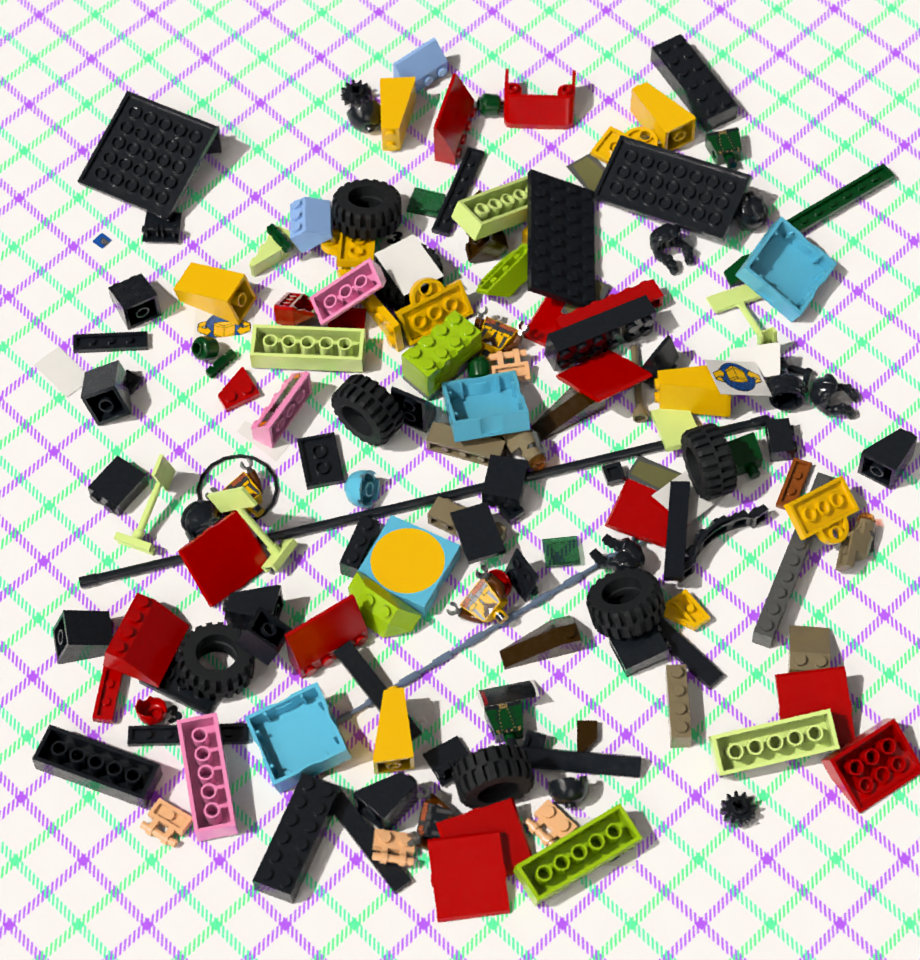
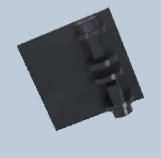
[142,212,182,243]
[504,548,539,602]
[422,736,471,787]

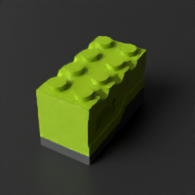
[401,310,482,401]

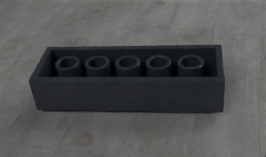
[650,34,738,132]
[544,295,657,372]
[32,724,163,809]
[252,773,342,904]

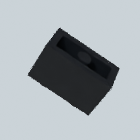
[765,418,797,462]

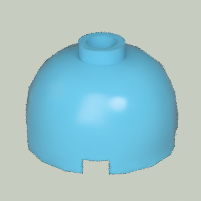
[344,470,380,509]

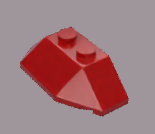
[274,292,316,326]

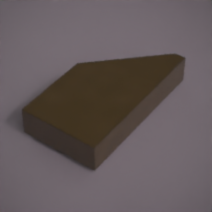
[577,720,597,751]

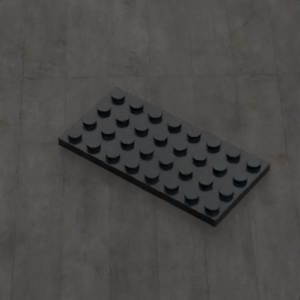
[593,135,753,242]
[528,169,596,307]

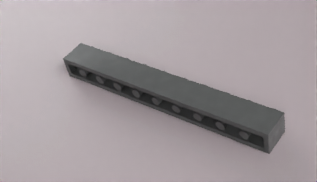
[752,472,835,649]

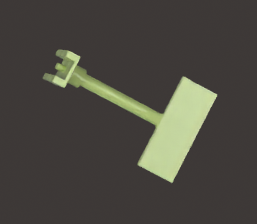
[706,284,777,345]
[114,454,176,555]
[207,486,298,573]

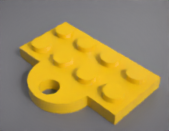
[590,126,658,164]
[321,229,376,268]
[395,277,474,346]
[783,475,860,545]

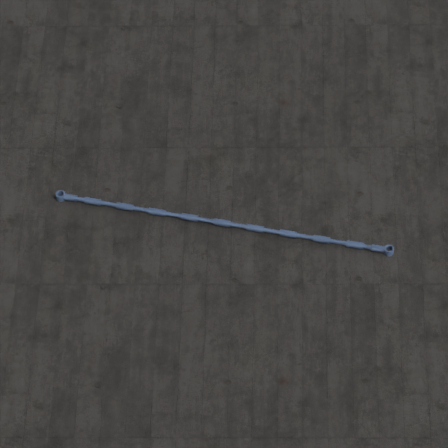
[335,536,643,726]

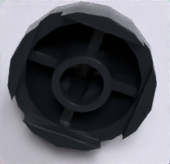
[346,100,381,133]
[547,776,589,808]

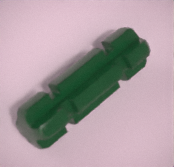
[266,223,293,253]
[205,349,237,378]

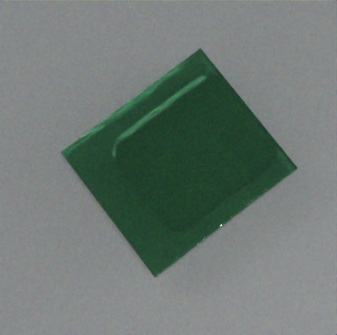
[406,187,446,218]
[542,536,581,568]

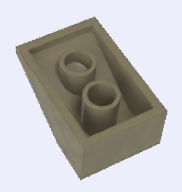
[788,625,830,673]

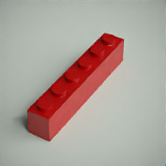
[554,279,664,331]

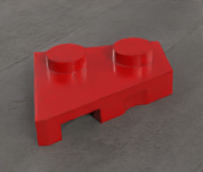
[218,367,260,412]

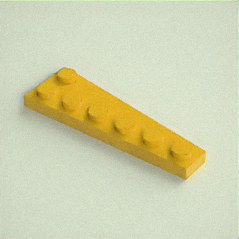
[337,267,404,352]

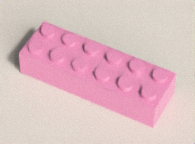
[176,713,238,842]

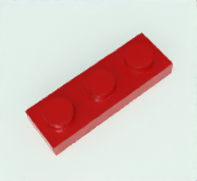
[92,666,123,724]

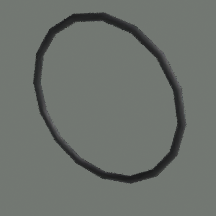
[196,454,279,521]

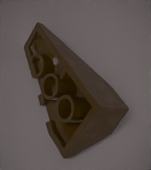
[465,190,509,263]
[531,387,606,442]
[499,615,581,670]

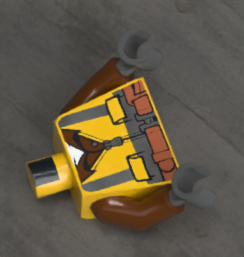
[474,304,530,360]
[205,458,265,517]
[446,565,509,624]

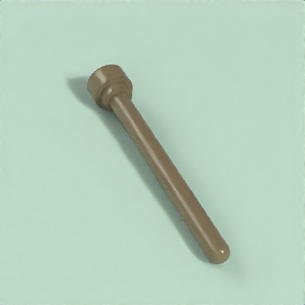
[631,344,648,423]

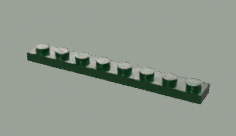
[787,163,895,233]

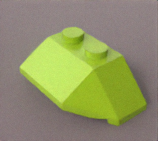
[476,243,528,297]
[348,571,422,638]

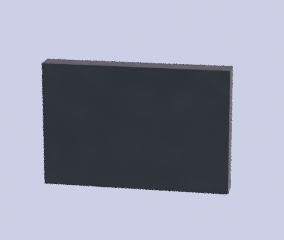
[297,432,344,490]
[450,502,506,565]

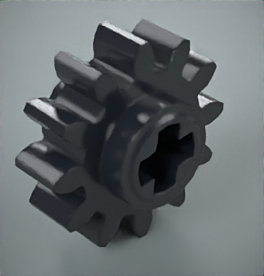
[341,80,372,108]
[720,791,757,828]

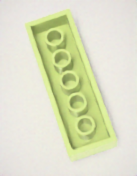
[451,176,528,241]
[250,324,366,372]
[708,709,840,777]

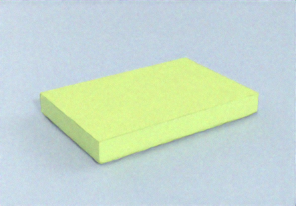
[650,409,697,452]

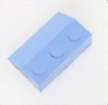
[393,37,448,94]
[290,196,333,253]

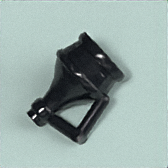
[766,357,813,411]
[180,500,222,542]

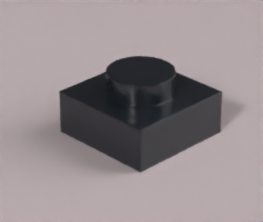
[125,370,143,395]
[601,462,626,486]
[498,506,525,524]
[523,729,547,748]

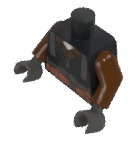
[407,785,455,851]

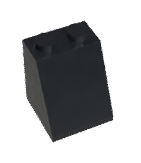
[108,273,162,330]
[81,360,132,426]
[857,428,918,490]
[223,585,284,630]
[53,610,114,664]
[353,771,418,830]

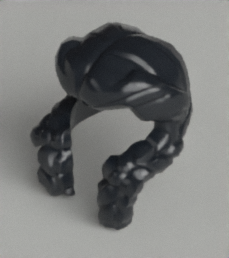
[734,191,769,231]
[649,223,695,275]
[810,373,859,420]
[589,534,646,570]

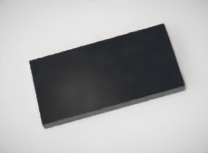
[139,656,218,715]

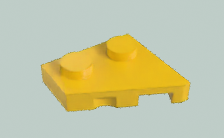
[663,589,710,631]

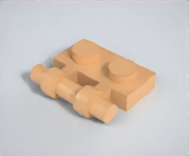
[489,348,531,382]
[140,798,193,848]
[524,799,578,847]
[372,828,415,867]

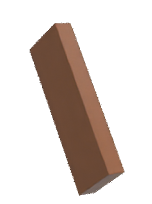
[775,457,812,510]

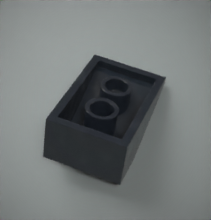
[391,386,437,433]

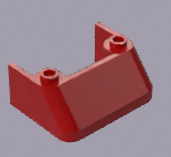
[504,69,576,130]

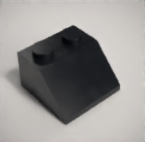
[642,335,679,389]

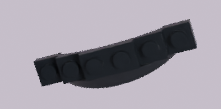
[678,504,769,583]

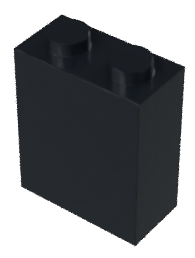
[482,454,528,509]
[88,455,149,516]
[609,623,671,677]

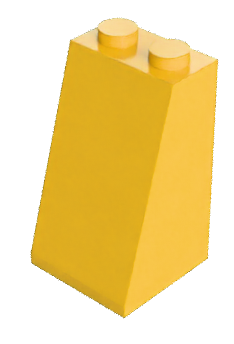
[380,77,416,151]
[630,82,696,151]
[173,262,257,325]
[654,365,731,417]
[373,686,415,774]

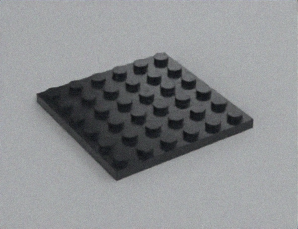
[77,91,219,221]

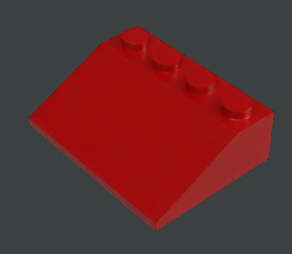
[433,73,477,165]
[103,593,190,687]
[285,594,368,679]
[821,718,920,813]

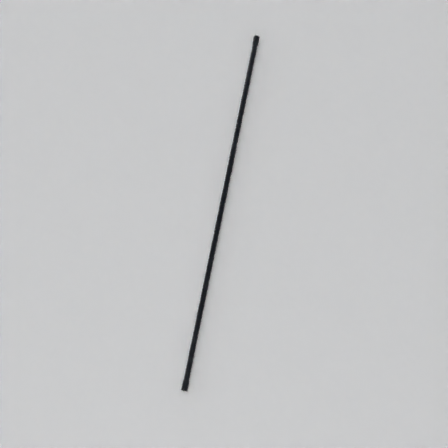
[78,414,770,588]

